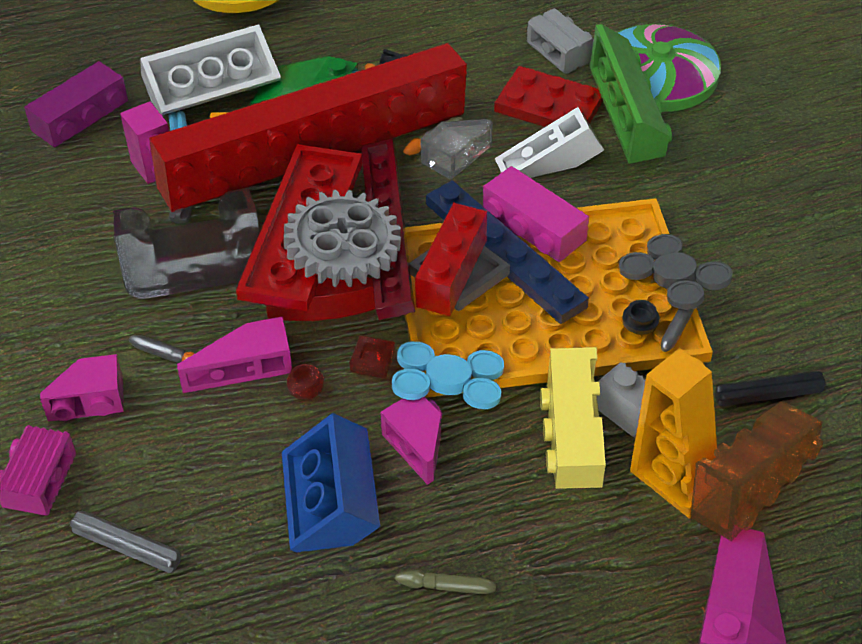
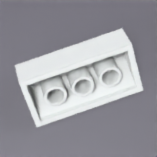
[140,24,281,115]

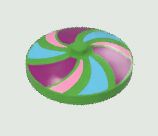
[617,24,721,112]

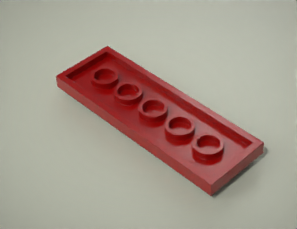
[236,144,363,312]

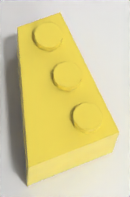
[540,347,606,489]

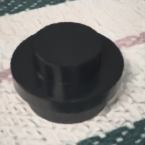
[622,300,659,334]

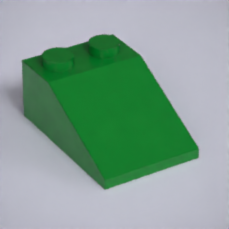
[249,56,358,106]

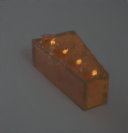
[691,401,823,541]

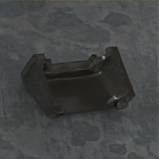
[113,187,260,299]

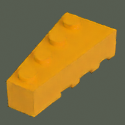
[630,348,720,519]

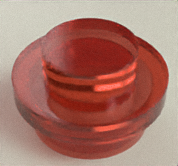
[287,364,324,399]

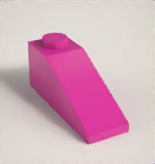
[177,317,293,393]

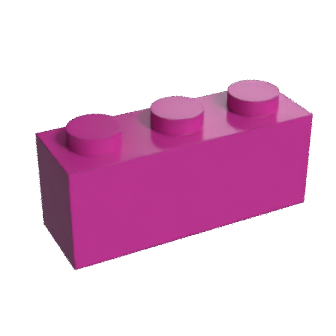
[483,166,589,262]

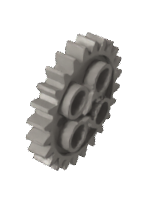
[284,190,401,287]

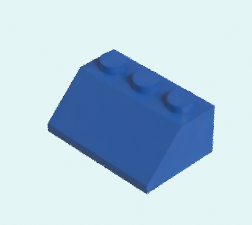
[282,413,380,552]

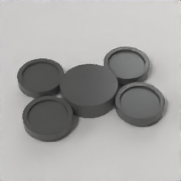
[619,234,732,309]

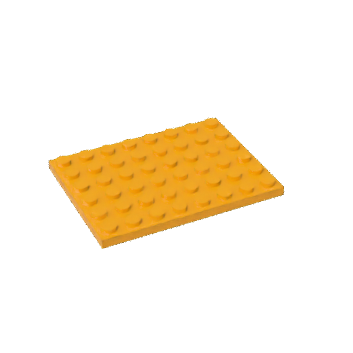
[404,198,713,398]

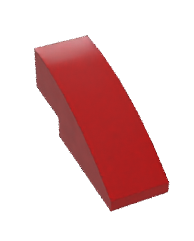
[266,277,375,321]

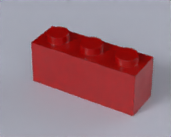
[415,202,487,316]

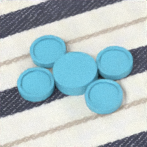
[392,341,504,409]

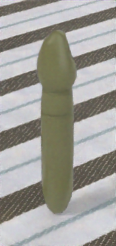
[395,570,497,594]

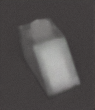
[420,119,492,180]

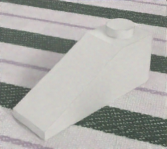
[495,107,604,178]

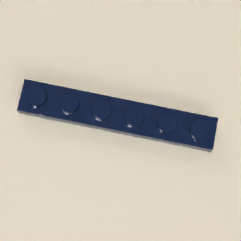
[426,180,589,324]

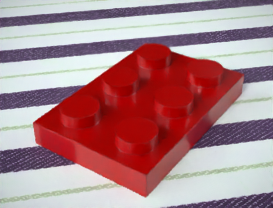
[494,66,603,127]

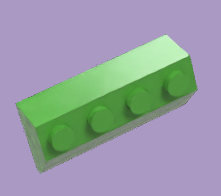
[590,24,672,164]

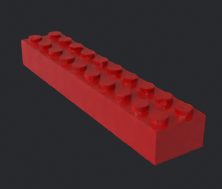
[149,43,467,212]

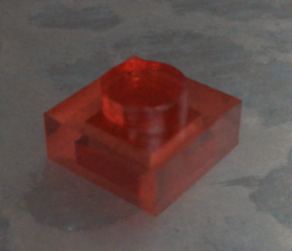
[349,335,395,379]

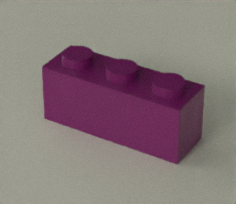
[24,61,128,148]

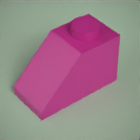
[381,397,442,485]

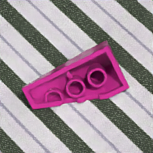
[698,522,786,644]

